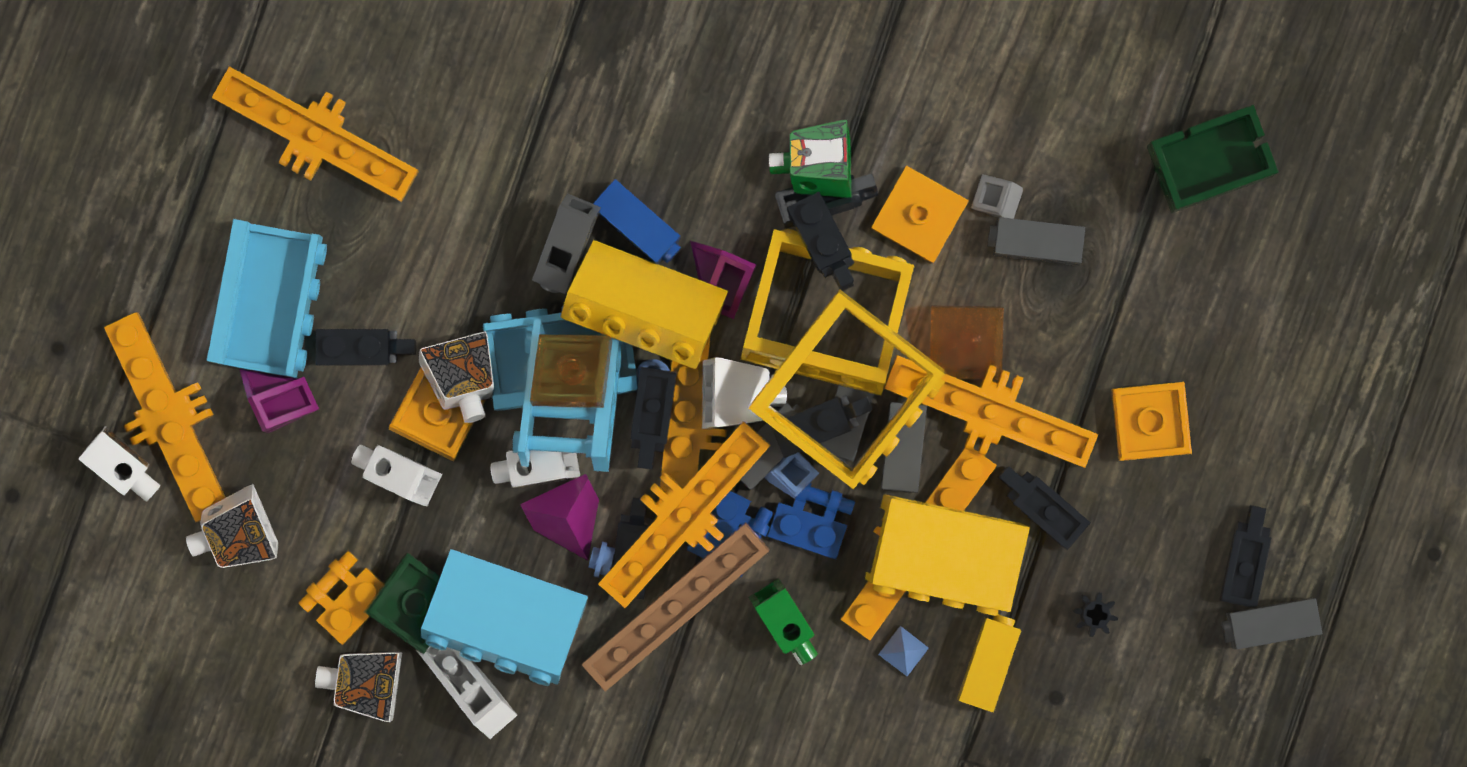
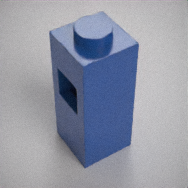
[593,179,681,264]

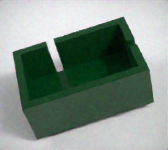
[1147,105,1279,214]

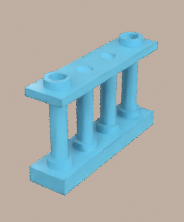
[513,319,623,472]

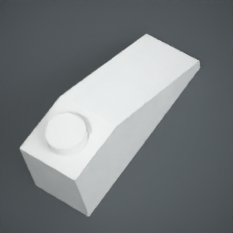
[416,646,518,739]

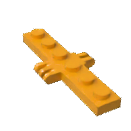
[212,66,419,202]
[104,312,226,522]
[657,334,727,517]
[883,355,1098,468]
[598,421,771,608]
[841,448,997,641]

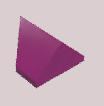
[690,240,756,319]
[239,368,319,433]
[520,474,599,561]

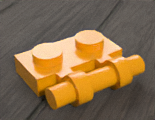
[298,550,384,645]

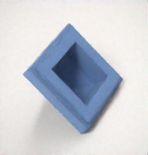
[878,626,929,676]

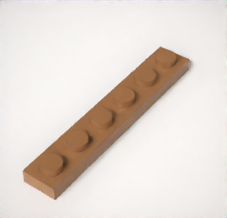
[581,522,770,692]

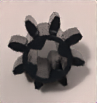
[1072,592,1118,637]

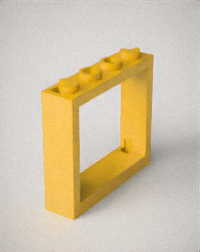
[741,229,914,396]
[748,289,945,490]

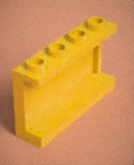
[561,240,728,369]
[865,494,1030,616]

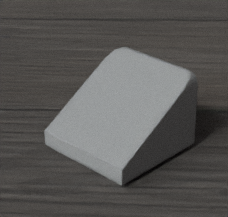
[971,174,1023,219]

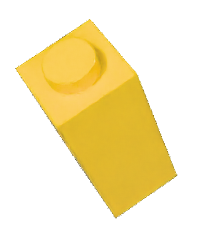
[957,614,1021,712]

